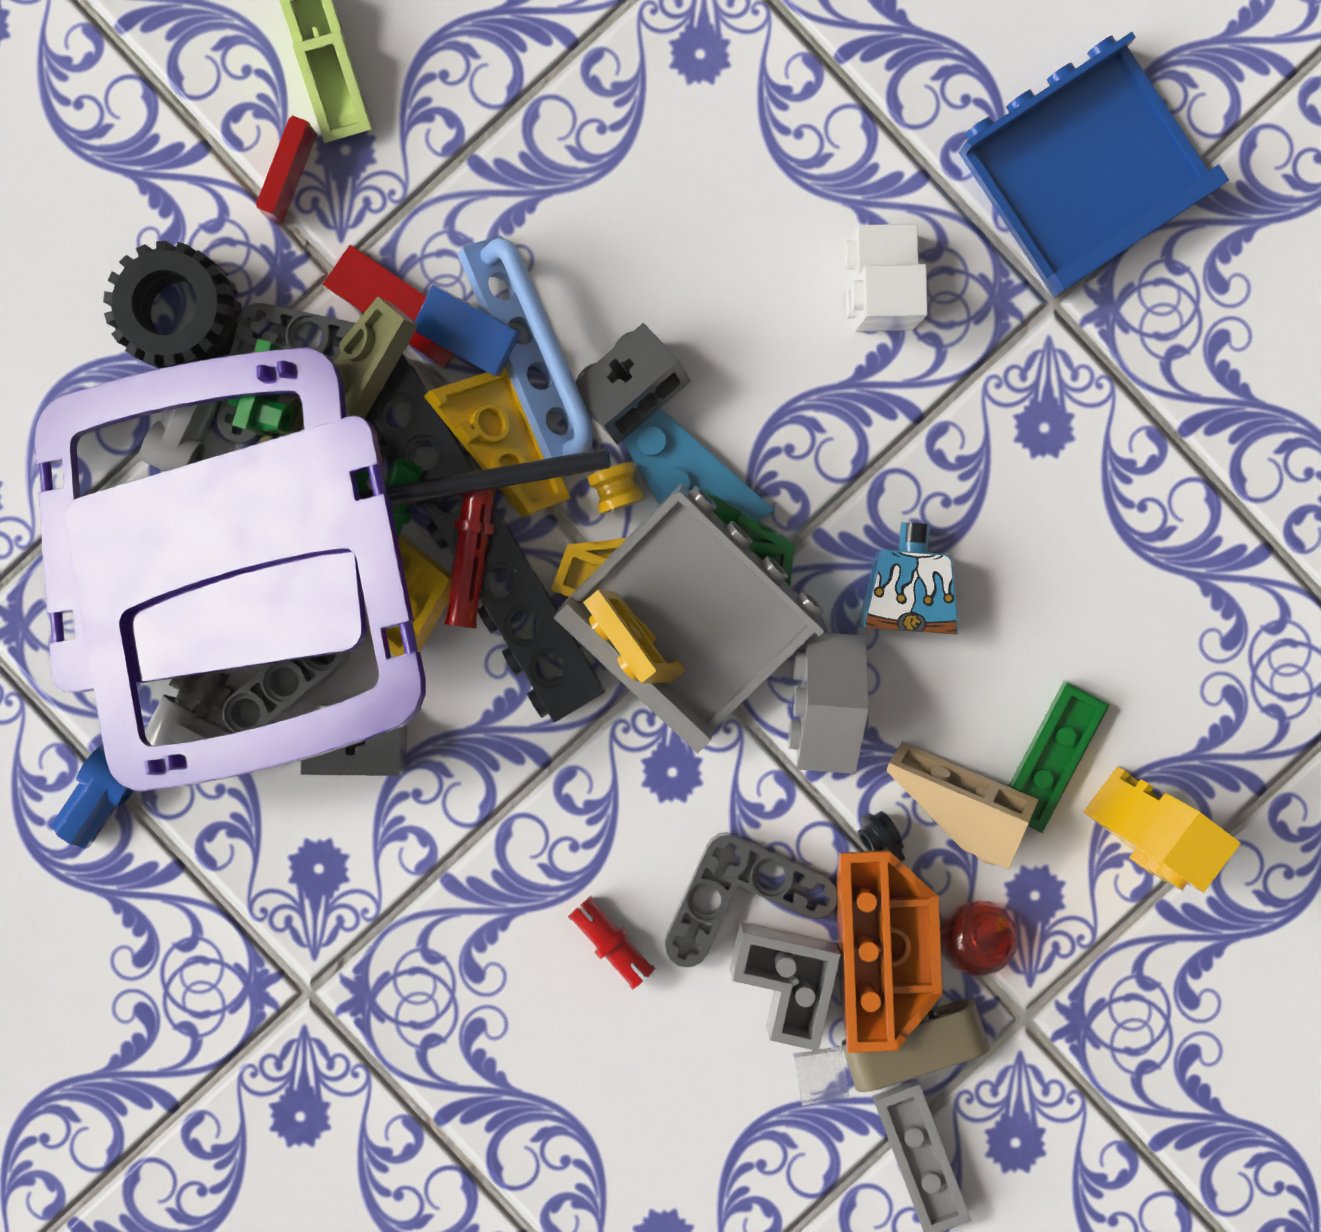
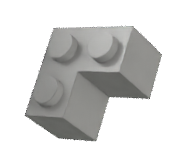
[788,633,869,774]
[730,922,841,1051]

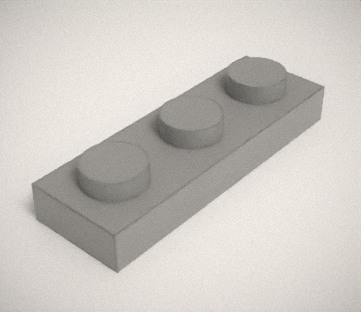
[872,1079,971,1232]

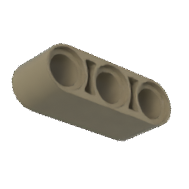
[841,999,990,1092]

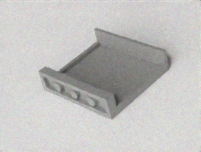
[554,483,824,754]

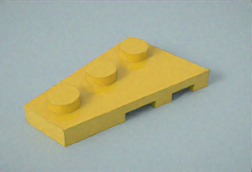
[424,367,571,518]

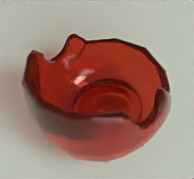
[940,901,1017,976]

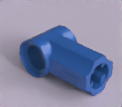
[50,744,134,850]

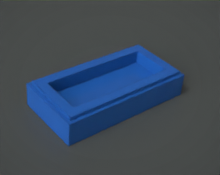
[415,285,521,376]

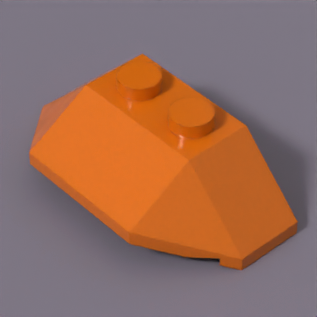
[836,850,942,1053]

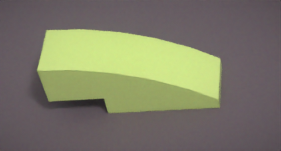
[279,0,372,143]

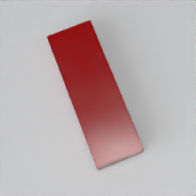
[322,245,456,369]

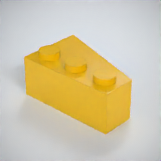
[1083,766,1241,893]

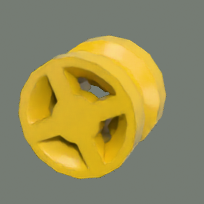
[587,461,645,514]

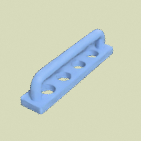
[458,236,594,459]

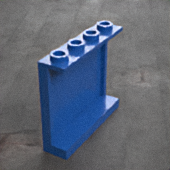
[959,32,1230,298]

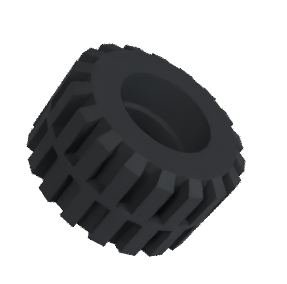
[103,241,242,369]

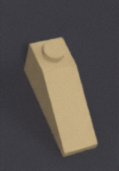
[886,742,1038,870]

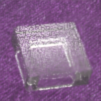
[793,1046,850,1106]

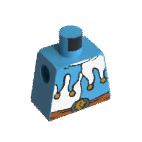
[858,522,958,635]

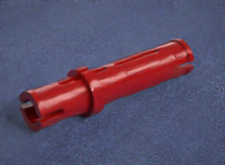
[444,489,495,629]

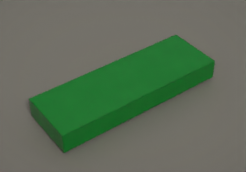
[1008,681,1110,833]

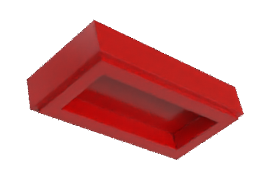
[256,115,317,224]

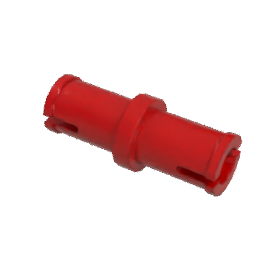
[568,896,656,990]

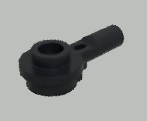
[858,811,905,862]

